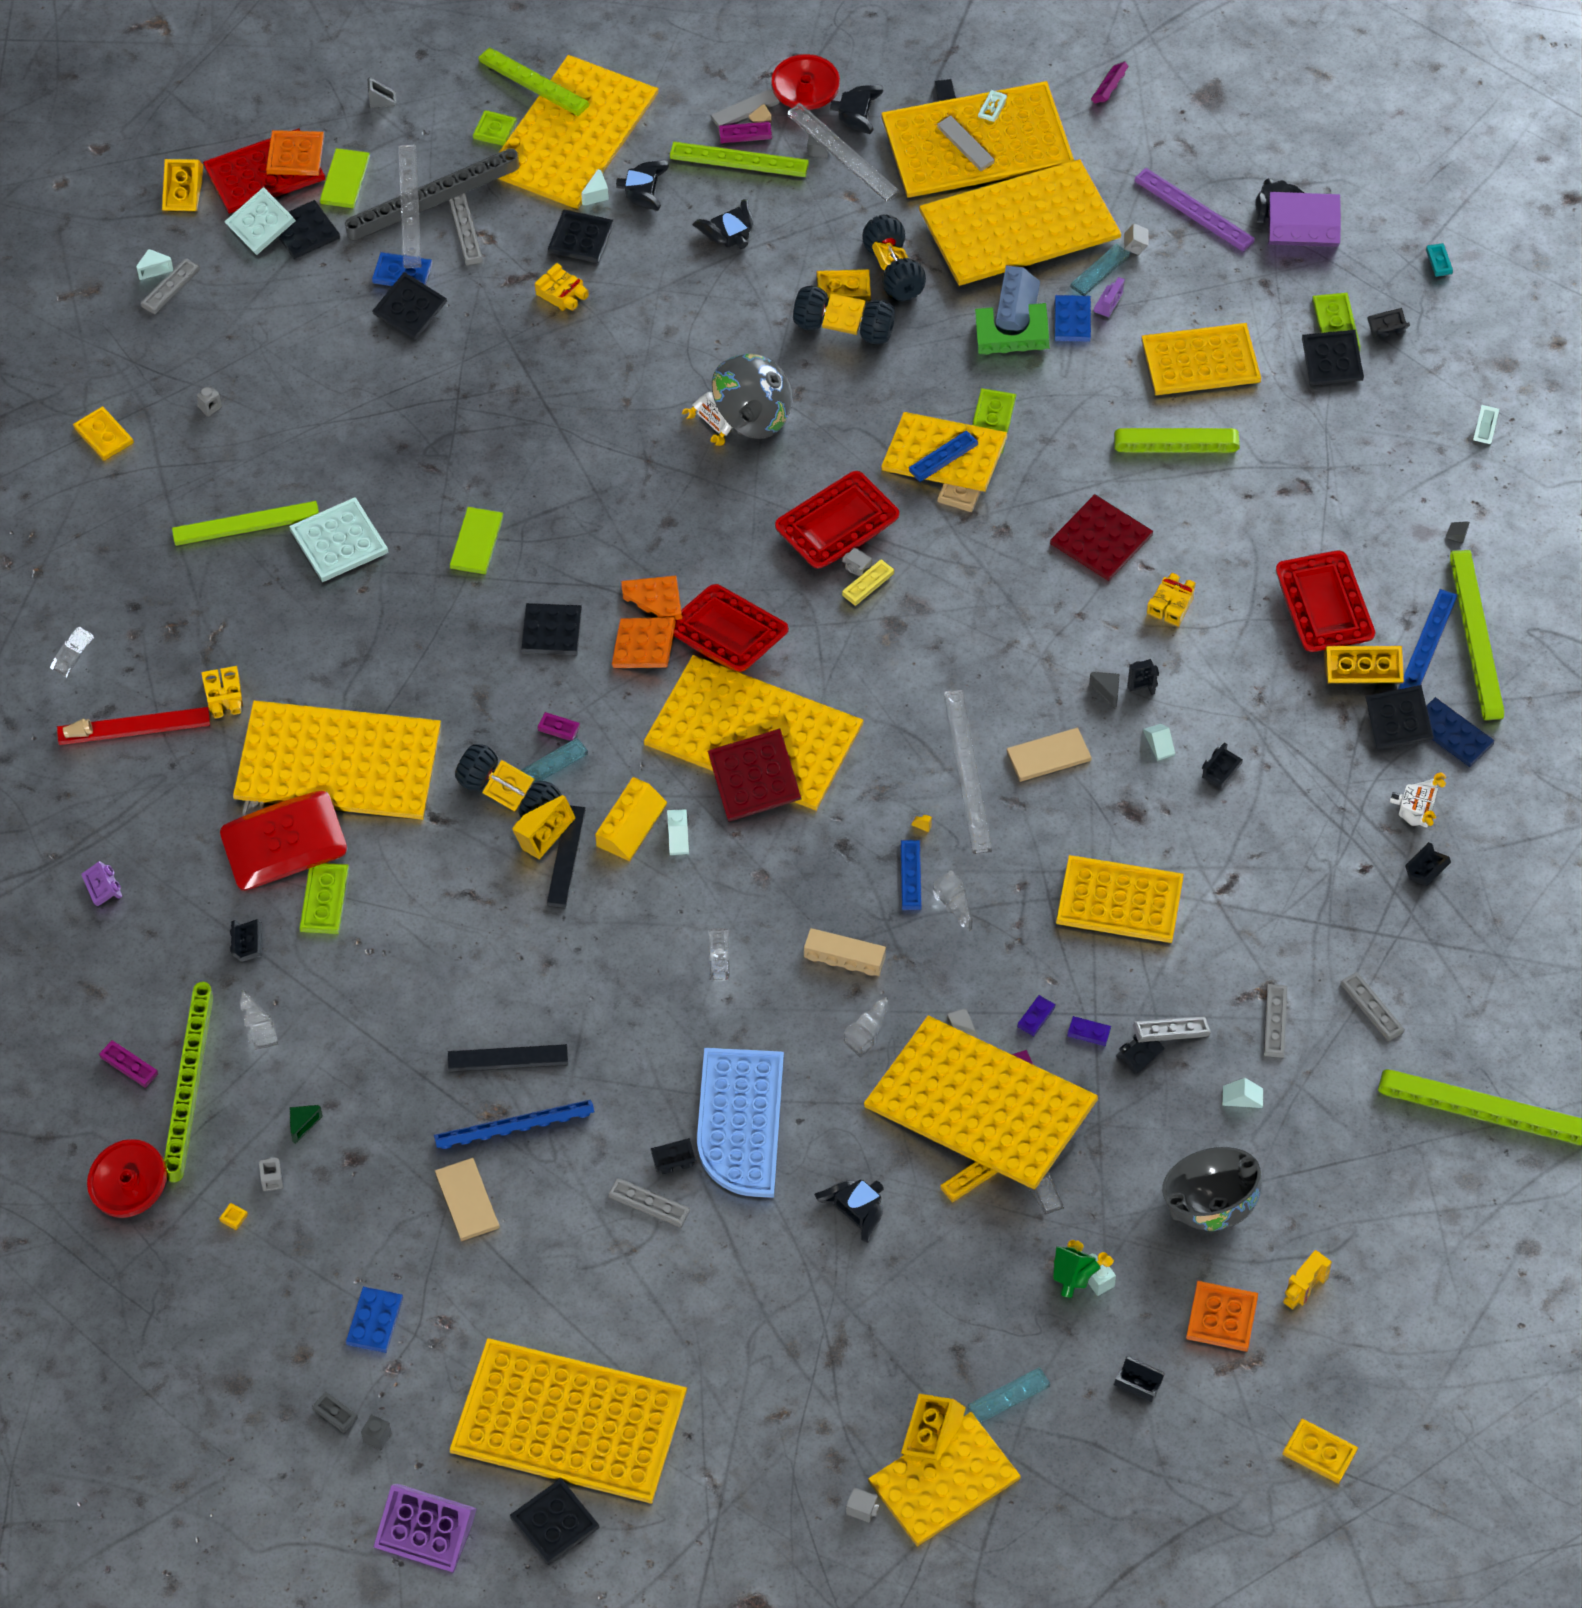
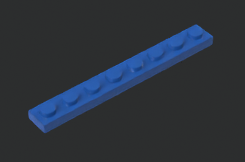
[1398,589,1457,689]
[434,1099,595,1149]

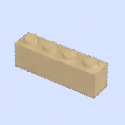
[804,928,886,976]

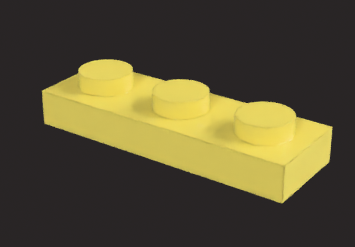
[842,559,894,606]

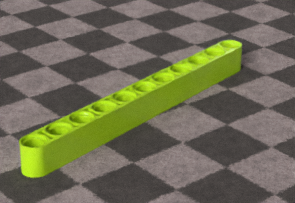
[1450,550,1504,720]
[164,982,213,1182]
[1378,1069,1582,1146]

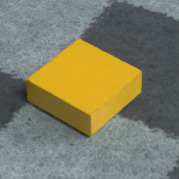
[219,1203,248,1231]

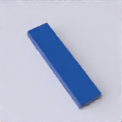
[909,430,978,482]
[901,840,922,910]

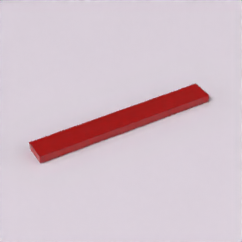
[57,707,210,745]

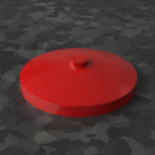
[772,54,840,110]
[87,1139,167,1218]

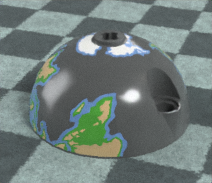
[712,354,793,439]
[1162,1147,1262,1231]

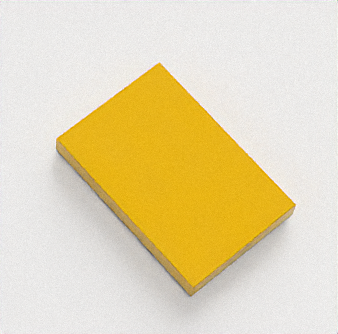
[817,269,871,302]
[73,406,134,461]
[1282,1418,1358,1484]

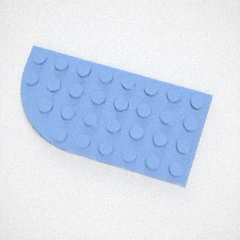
[697,1048,784,1198]

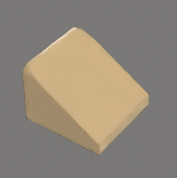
[749,104,771,124]

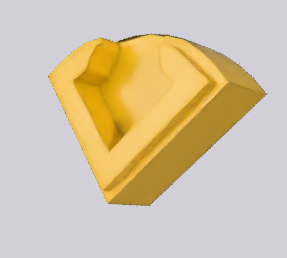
[911,815,932,832]

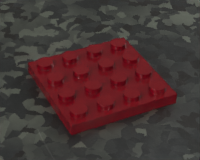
[1050,494,1153,581]
[707,728,802,822]

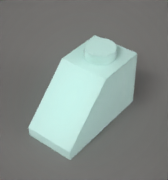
[667,809,689,855]
[1088,1253,1116,1296]

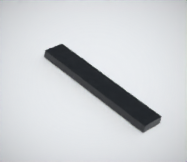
[547,805,586,908]
[448,1044,568,1072]

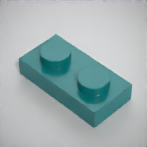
[1426,243,1453,277]

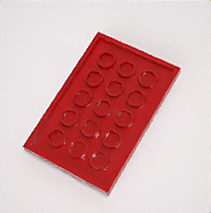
[203,128,326,214]

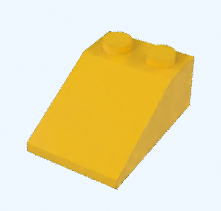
[162,159,203,211]
[512,795,575,860]
[901,1394,966,1461]

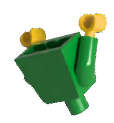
[1053,1240,1114,1298]

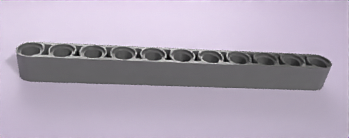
[345,149,519,240]

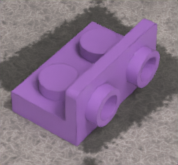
[1093,277,1125,317]
[81,861,122,906]

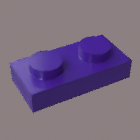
[1017,995,1056,1037]
[1067,1016,1111,1046]

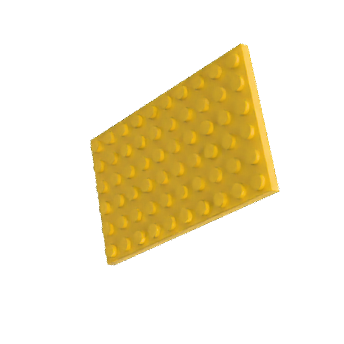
[498,55,658,210]
[881,81,1074,198]
[919,159,1121,286]
[644,655,864,811]
[233,700,441,820]
[864,1015,1098,1190]
[449,1338,687,1504]

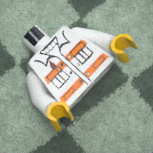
[682,392,733,446]
[1390,772,1446,827]

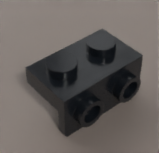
[1367,308,1410,339]
[1127,659,1159,695]
[1202,742,1243,789]
[1405,842,1451,886]
[230,919,262,962]
[1116,1034,1165,1074]
[650,1138,697,1175]
[1114,1356,1165,1402]

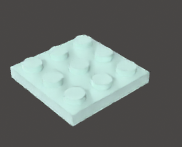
[224,187,296,255]

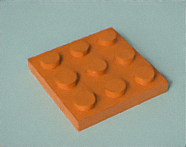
[266,130,324,176]
[612,617,676,668]
[1186,1281,1259,1352]

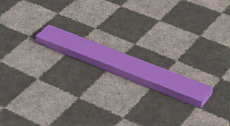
[1135,168,1255,252]

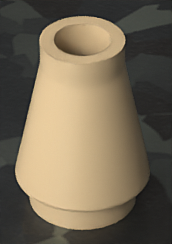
[63,718,93,738]

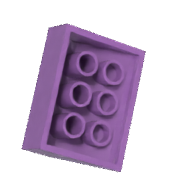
[1268,192,1341,247]
[374,1484,477,1572]

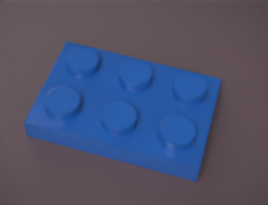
[372,252,432,286]
[1055,295,1091,342]
[346,1286,403,1353]

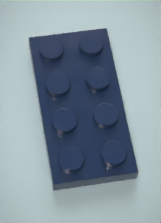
[1426,697,1495,767]

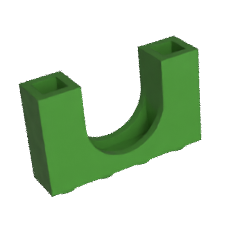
[975,303,1050,355]

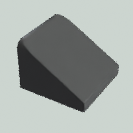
[1446,521,1470,543]

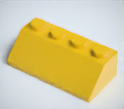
[1324,646,1404,683]
[595,777,667,861]

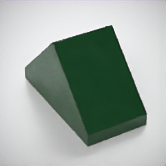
[289,1105,323,1144]

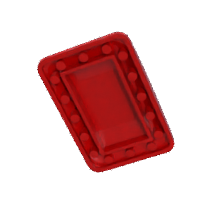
[775,471,900,568]
[1276,550,1375,652]
[673,584,789,672]
[220,790,347,891]

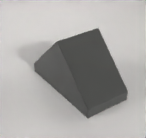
[367,77,396,108]
[1089,672,1120,708]

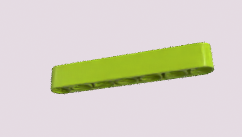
[1114,428,1240,453]

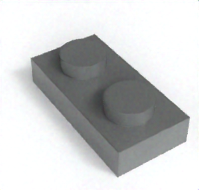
[312,1391,358,1433]

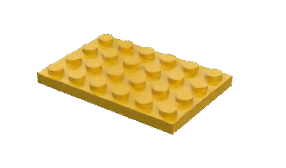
[1141,323,1261,395]
[881,412,1007,492]
[1056,855,1184,943]
[868,1412,1021,1547]

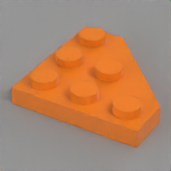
[621,576,682,620]

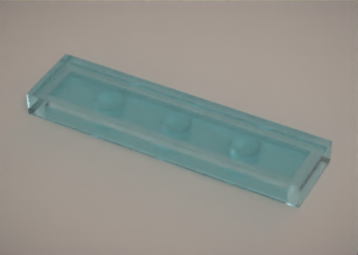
[1071,243,1130,296]
[520,738,588,785]
[968,1367,1051,1423]

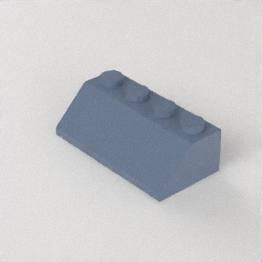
[996,265,1040,336]

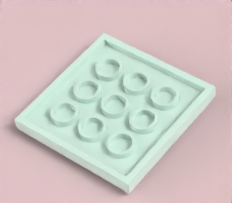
[289,497,389,582]

